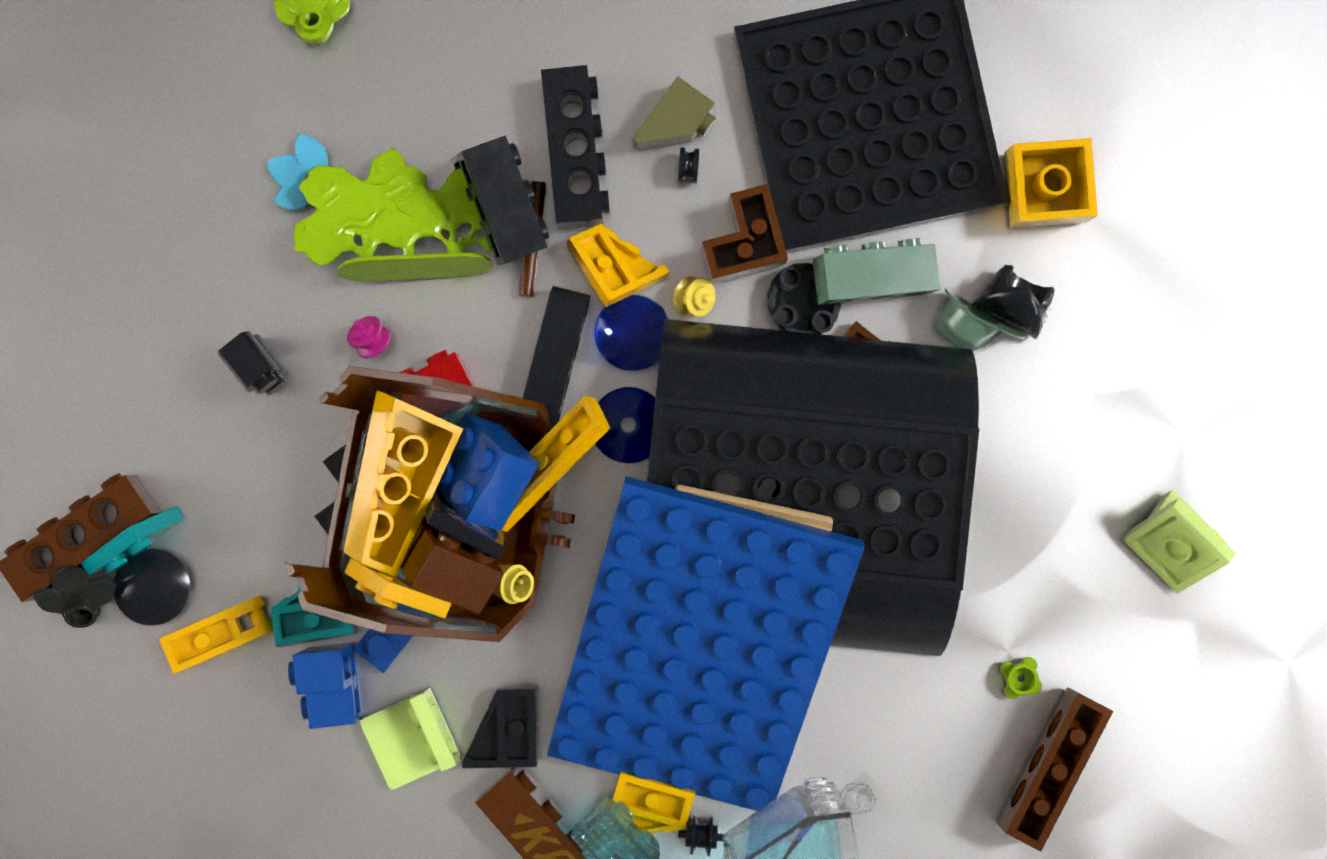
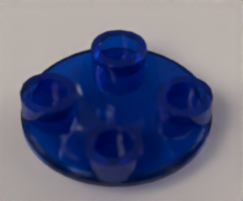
[594,295,668,371]

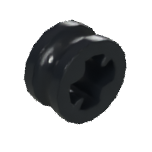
[678,147,700,183]

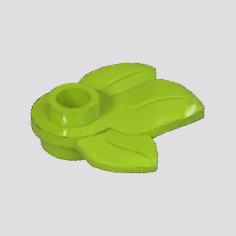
[274,0,350,44]

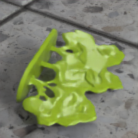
[294,147,493,282]

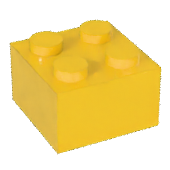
[1004,138,1098,228]

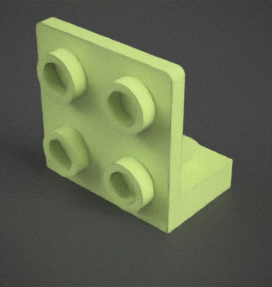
[360,688,462,790]

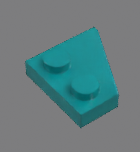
[81,506,185,576]
[271,587,355,648]

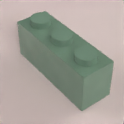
[813,238,940,305]

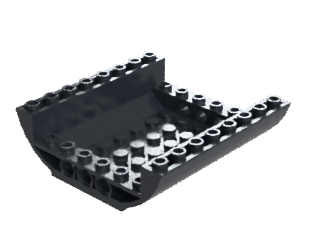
[647,319,980,656]

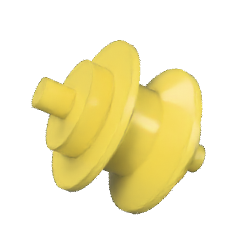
[674,276,715,317]

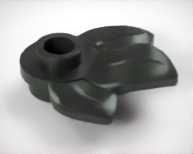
[34,565,115,628]

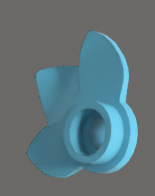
[266,134,328,210]

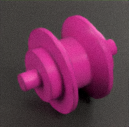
[347,316,390,358]

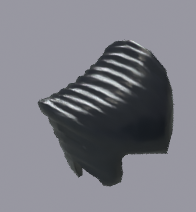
[972,265,1056,339]

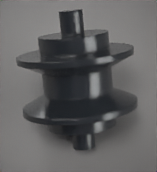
[678,815,725,857]

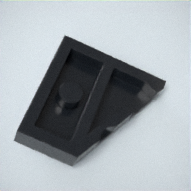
[462,687,538,768]

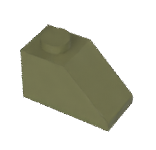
[632,76,716,150]

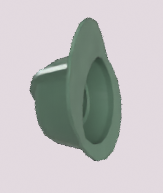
[936,288,1026,350]

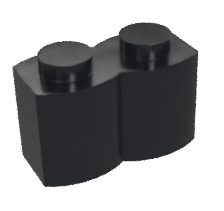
[217,331,288,396]

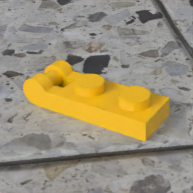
[159,595,274,674]

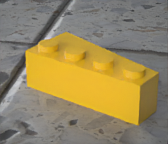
[344,390,463,577]

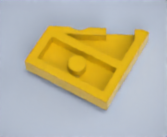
[566,224,670,307]
[344,558,452,619]
[601,772,696,843]

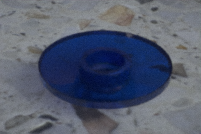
[595,387,655,463]

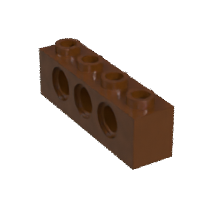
[0,473,162,602]
[997,687,1113,852]

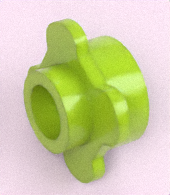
[999,657,1042,699]

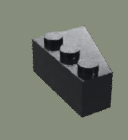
[451,135,549,265]

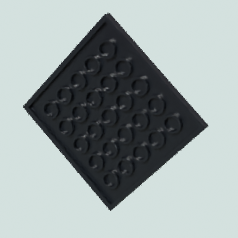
[733,0,1009,252]

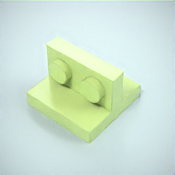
[1122,489,1236,594]

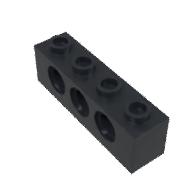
[541,65,610,229]

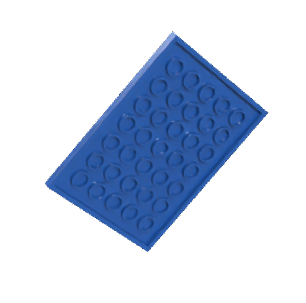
[547,476,865,814]

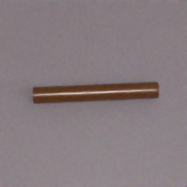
[518,181,546,297]

